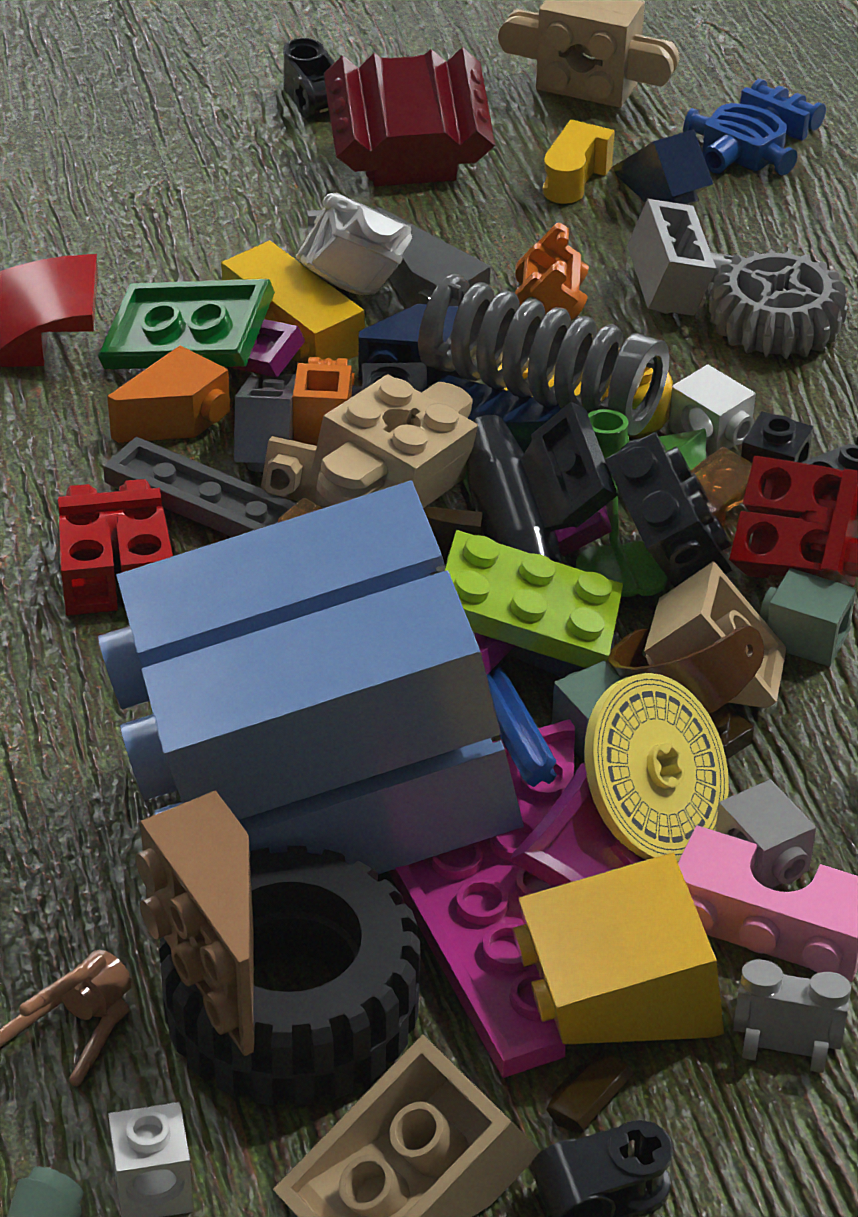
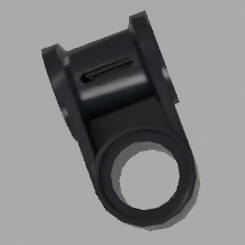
[283,37,335,118]
[530,1120,673,1217]

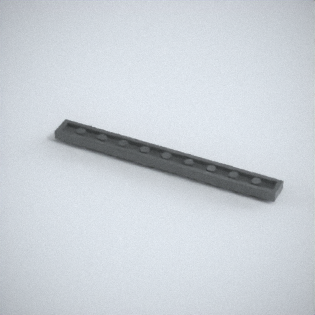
[103,437,615,678]

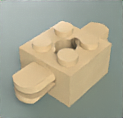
[498,0,680,108]
[311,374,478,508]

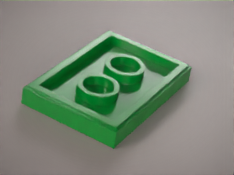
[98,279,275,369]

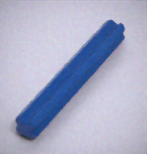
[486,662,557,787]

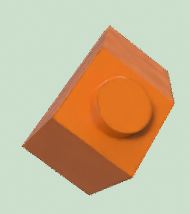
[107,345,230,443]

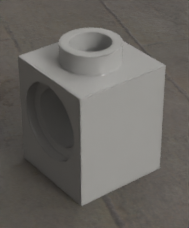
[715,779,816,889]

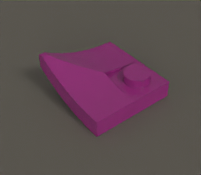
[511,762,646,887]

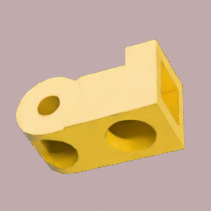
[542,119,615,204]

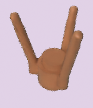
[0,950,132,1087]

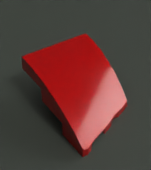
[0,254,98,367]

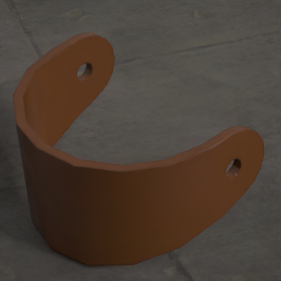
[608,626,764,714]

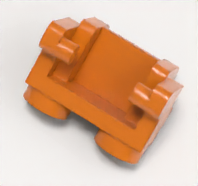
[515,223,589,320]

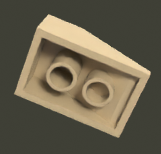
[273,1034,541,1217]

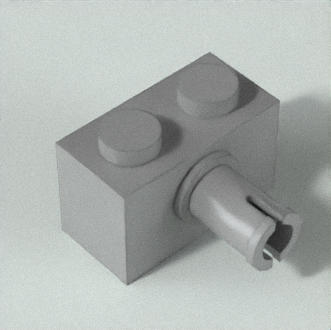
[627,199,742,316]

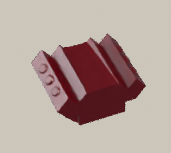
[324,47,495,187]

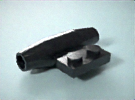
[467,402,618,564]

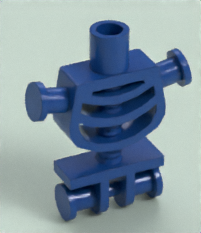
[683,79,826,175]

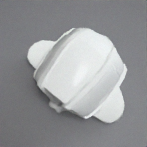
[296,193,412,295]

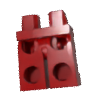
[729,455,858,587]
[58,479,173,616]

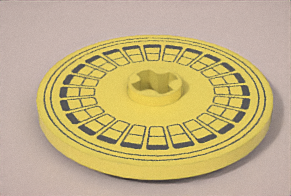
[584,673,729,862]

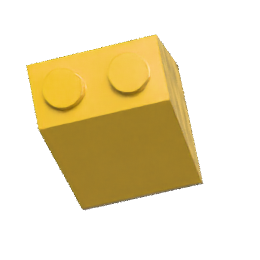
[512,852,724,1044]

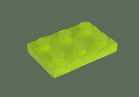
[444,530,623,668]

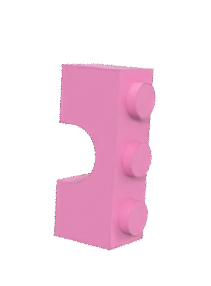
[678,825,858,982]

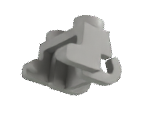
[733,960,851,1073]

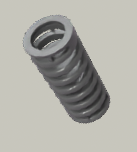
[418,273,669,435]

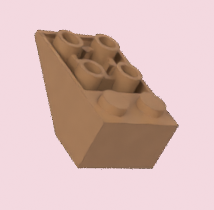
[136,790,254,1056]

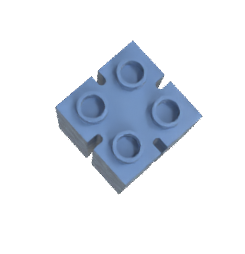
[98,480,524,874]

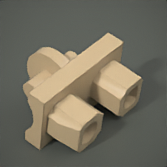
[261,436,335,507]

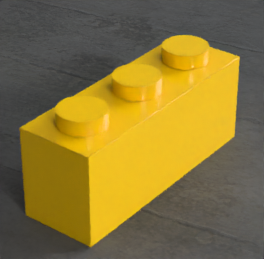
[221,240,365,364]

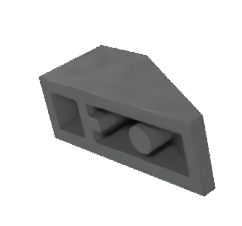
[375,207,491,308]
[234,372,296,472]

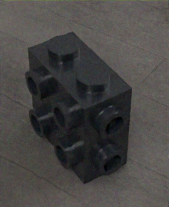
[604,432,733,587]

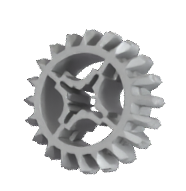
[709,248,848,360]

